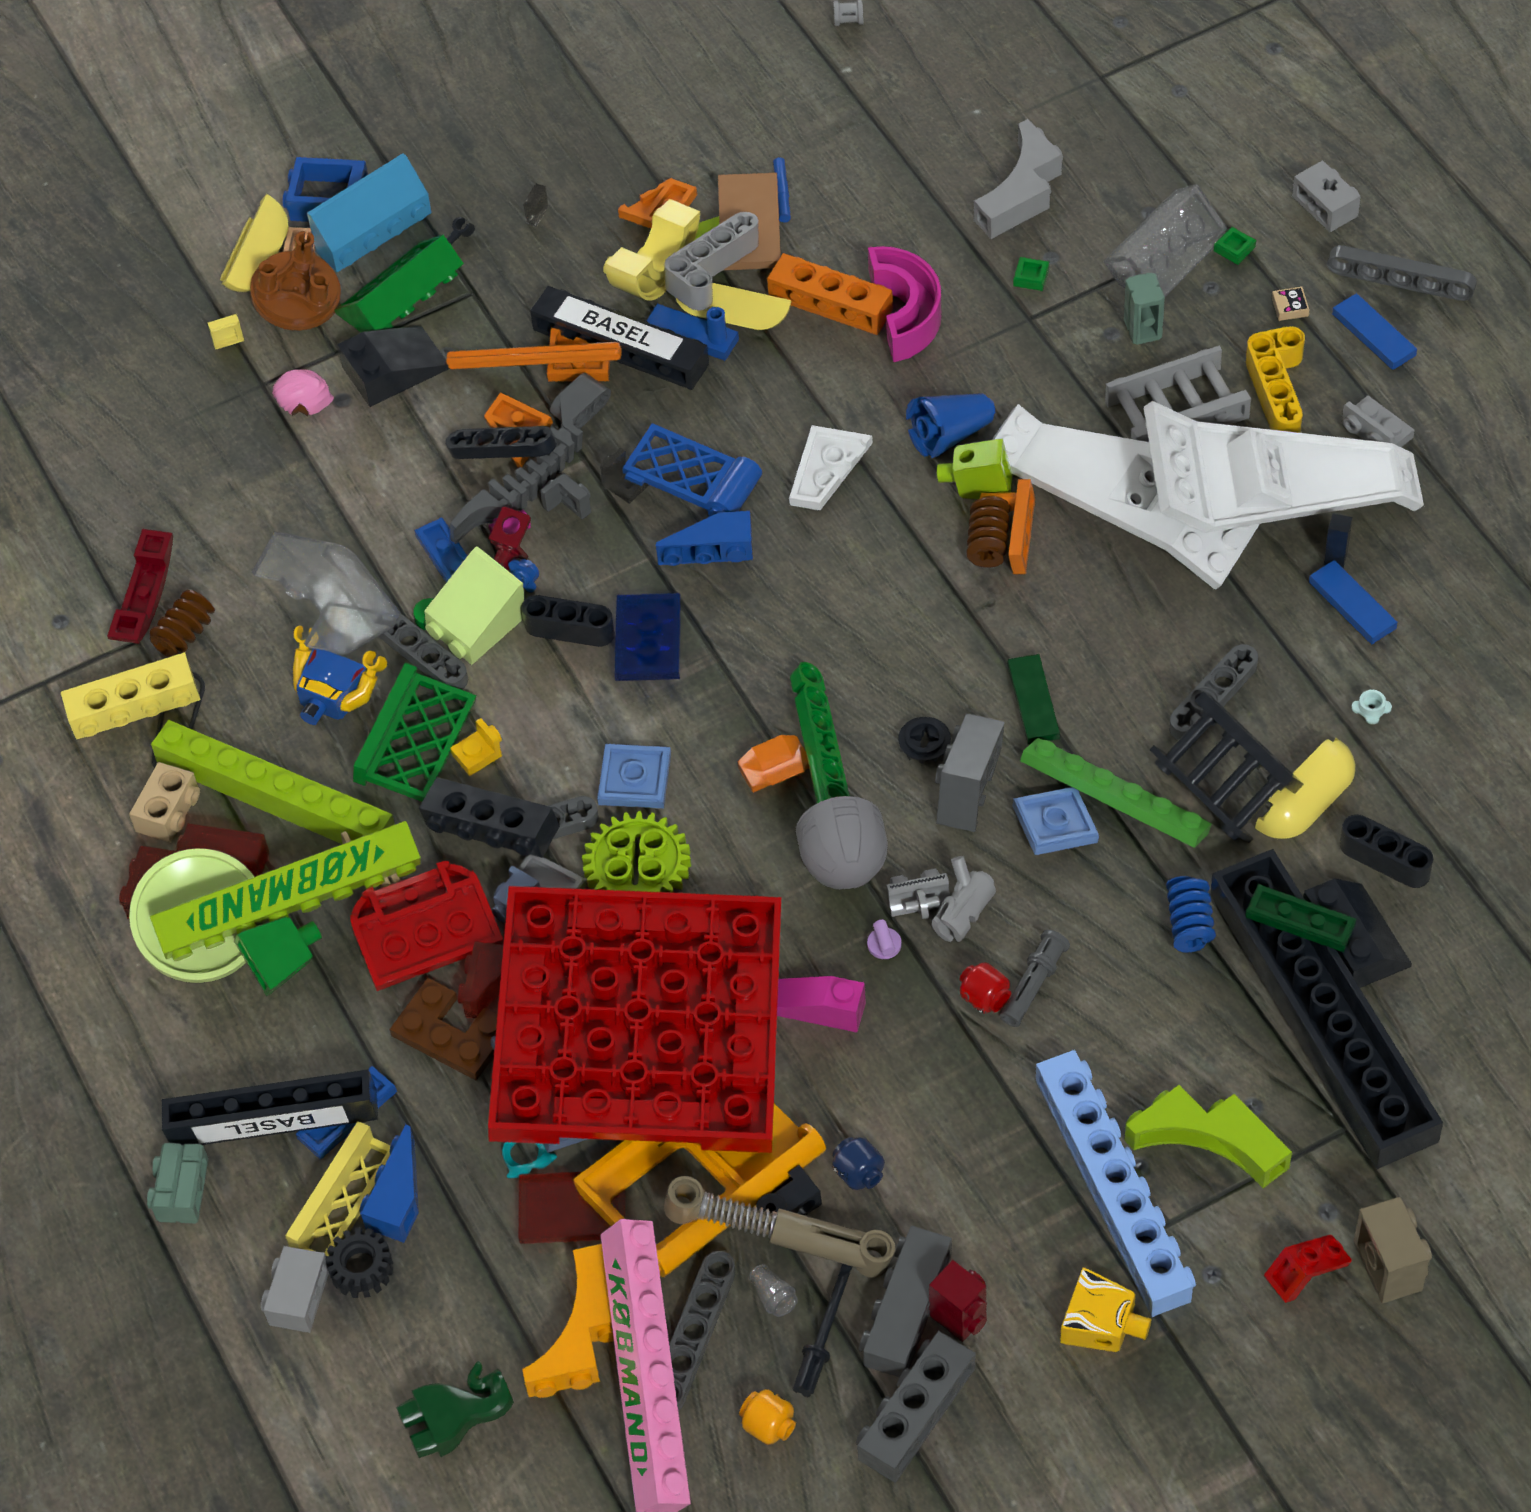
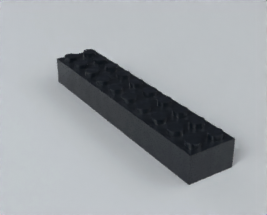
[1210,849,1443,1170]

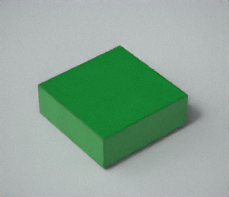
[1213,227,1256,265]
[1013,257,1049,291]

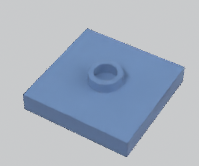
[597,744,671,808]
[1012,787,1099,855]

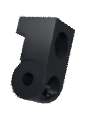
[756,1165,822,1216]

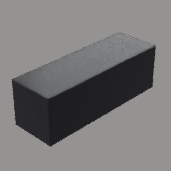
[1324,513,1353,569]

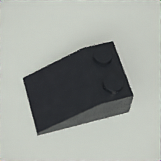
[337,326,449,407]

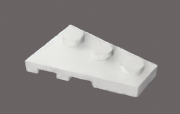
[789,425,873,510]

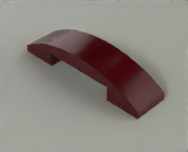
[107,529,174,644]

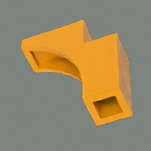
[522,1244,614,1398]

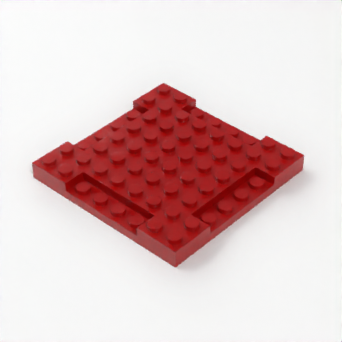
[488,886,782,1153]

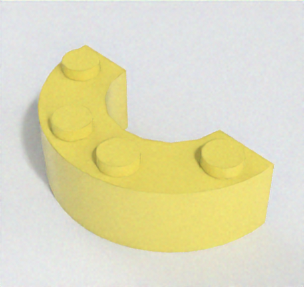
[603,199,700,301]

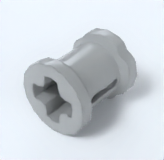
[834,0,864,26]

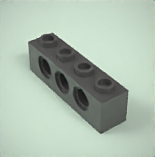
[856,1331,976,1483]

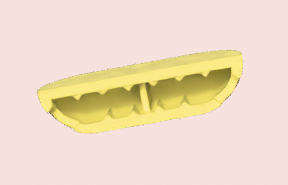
[220,194,288,292]
[676,283,792,330]
[1255,738,1355,839]

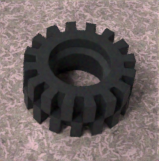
[326,1228,393,1298]

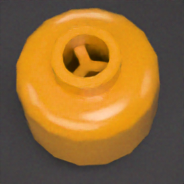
[739,1389,796,1445]

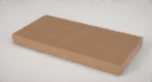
[718,173,781,270]

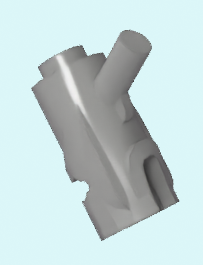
[932,856,996,942]

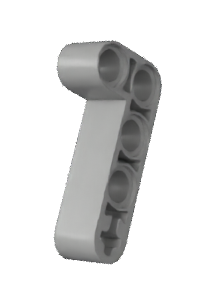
[664,212,759,311]

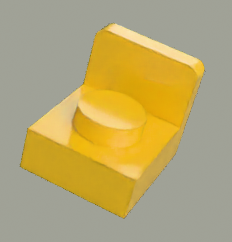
[450,718,502,776]

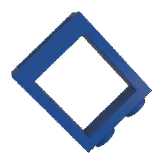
[283,157,368,222]

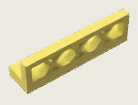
[285,1121,390,1256]

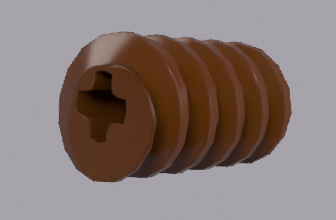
[967,496,1010,568]
[150,590,215,657]

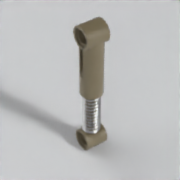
[664,1176,895,1278]

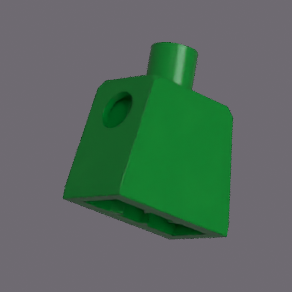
[234,916,322,997]

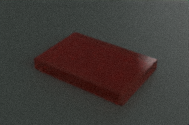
[519,1171,626,1244]

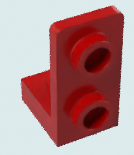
[1264,1234,1352,1303]

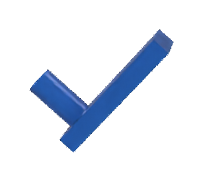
[646,304,739,361]

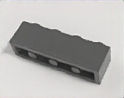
[859,1225,952,1377]

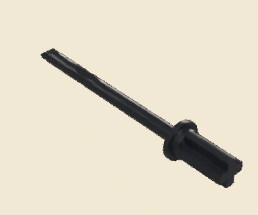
[793,1264,853,1397]

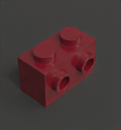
[929,1260,987,1342]

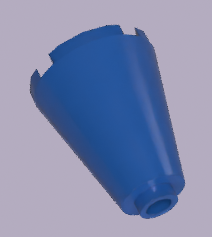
[906,393,995,458]

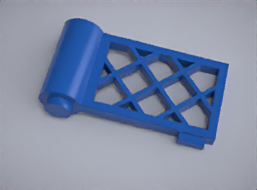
[623,423,762,517]

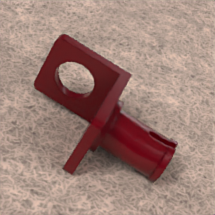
[489,507,531,571]

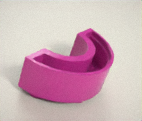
[868,247,941,362]

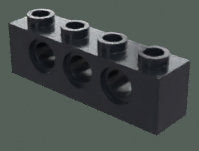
[419,777,560,858]

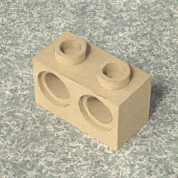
[129,762,200,843]

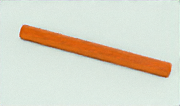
[446,342,622,369]

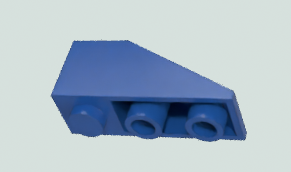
[656,511,753,566]
[360,1125,419,1243]

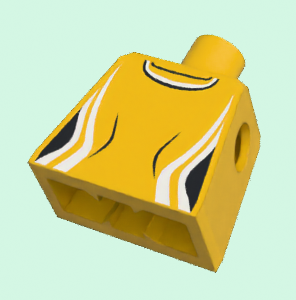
[1061,1268,1152,1352]

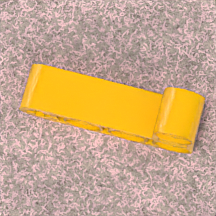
[1246,326,1305,433]

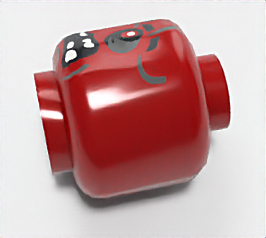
[959,962,1011,1014]

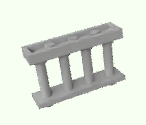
[1105,345,1251,442]

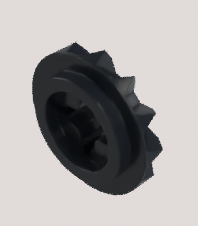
[898,717,951,764]

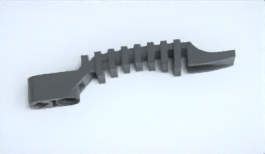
[450,373,611,544]

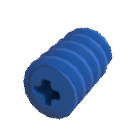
[1166,876,1216,953]

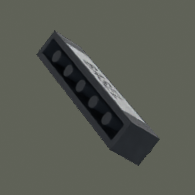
[530,286,709,390]
[162,1069,378,1145]

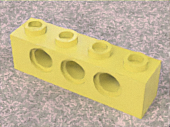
[61,652,201,740]

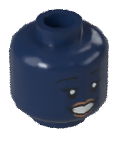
[832,1137,885,1190]

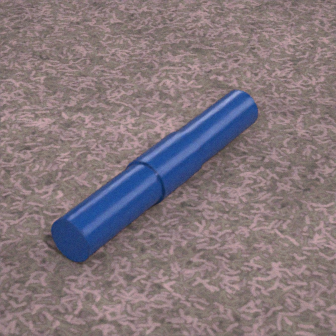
[773,158,791,223]

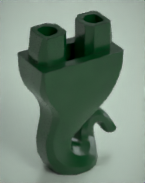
[396,1361,514,1458]

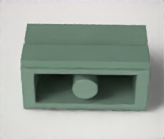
[1124,273,1165,345]
[147,1143,209,1223]

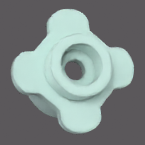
[1352,690,1392,724]

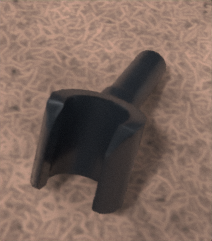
[447,217,475,245]

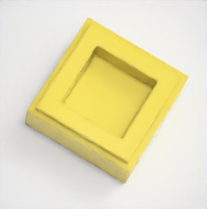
[208,314,244,350]

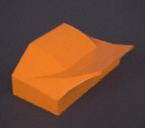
[738,735,809,793]

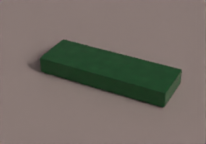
[1007,654,1060,745]
[1246,884,1357,952]

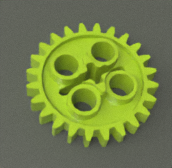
[582,811,691,893]

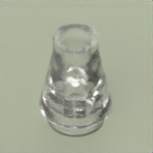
[749,1264,798,1317]

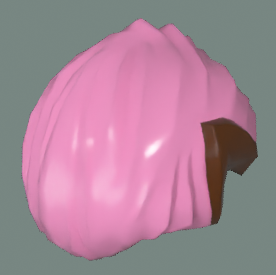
[272,369,334,416]

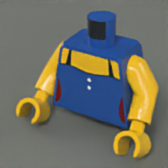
[293,625,387,725]

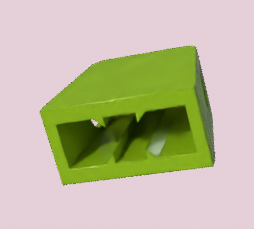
[937,439,1013,499]

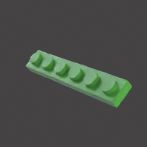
[1020,738,1212,848]

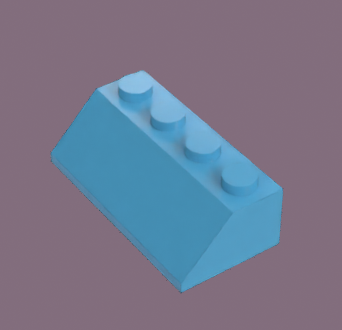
[307,153,432,272]

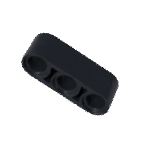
[522,595,615,647]
[1340,814,1434,888]

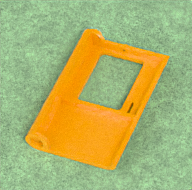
[573,1104,826,1277]

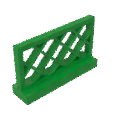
[353,663,477,802]

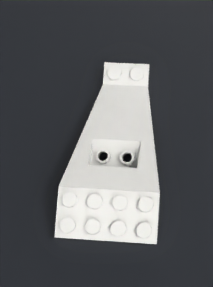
[1144,401,1424,533]
[992,404,1260,590]

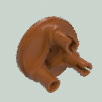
[250,231,341,330]

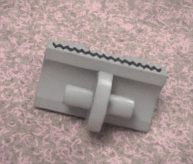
[887,868,950,919]

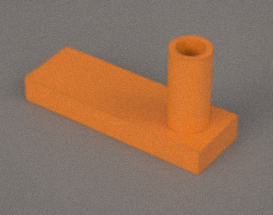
[980,479,1035,574]

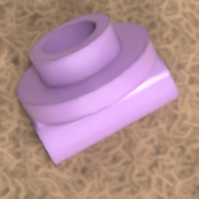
[867,920,901,959]

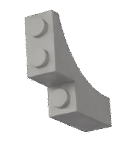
[974,119,1063,239]

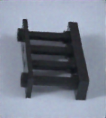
[1150,691,1304,843]

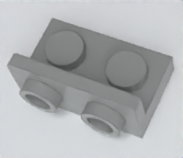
[1341,395,1414,447]

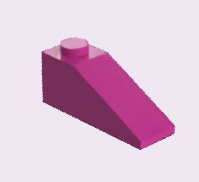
[777,976,866,1032]

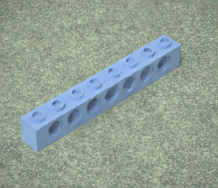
[1036,1050,1196,1317]

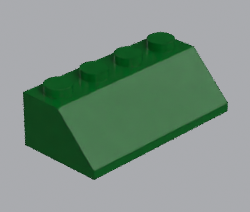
[335,234,464,333]

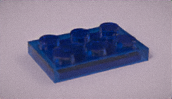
[615,593,681,681]

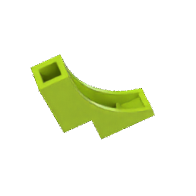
[1125,1085,1292,1188]

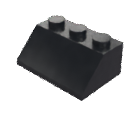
[1303,878,1412,988]

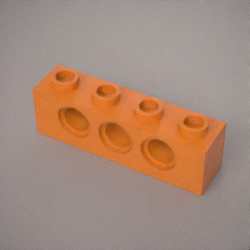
[767,253,893,335]

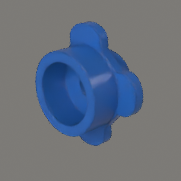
[509,559,539,593]

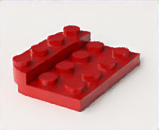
[350,861,504,991]

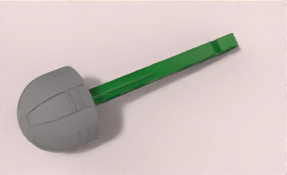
[790,662,888,889]

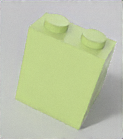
[424,546,524,665]

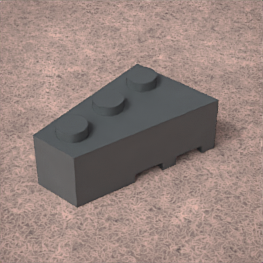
[935,713,1005,832]

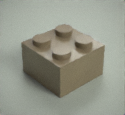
[1354,1196,1432,1304]

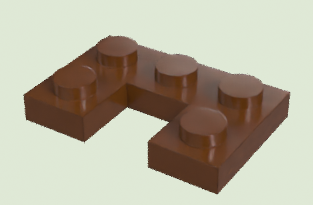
[389,978,498,1081]

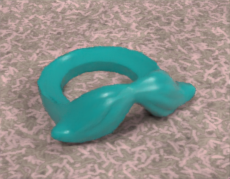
[502,1142,557,1178]

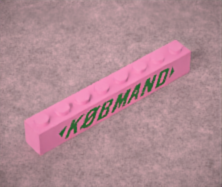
[601,1219,691,1512]

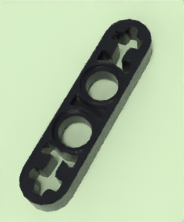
[445,426,557,459]

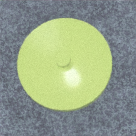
[129,849,266,983]

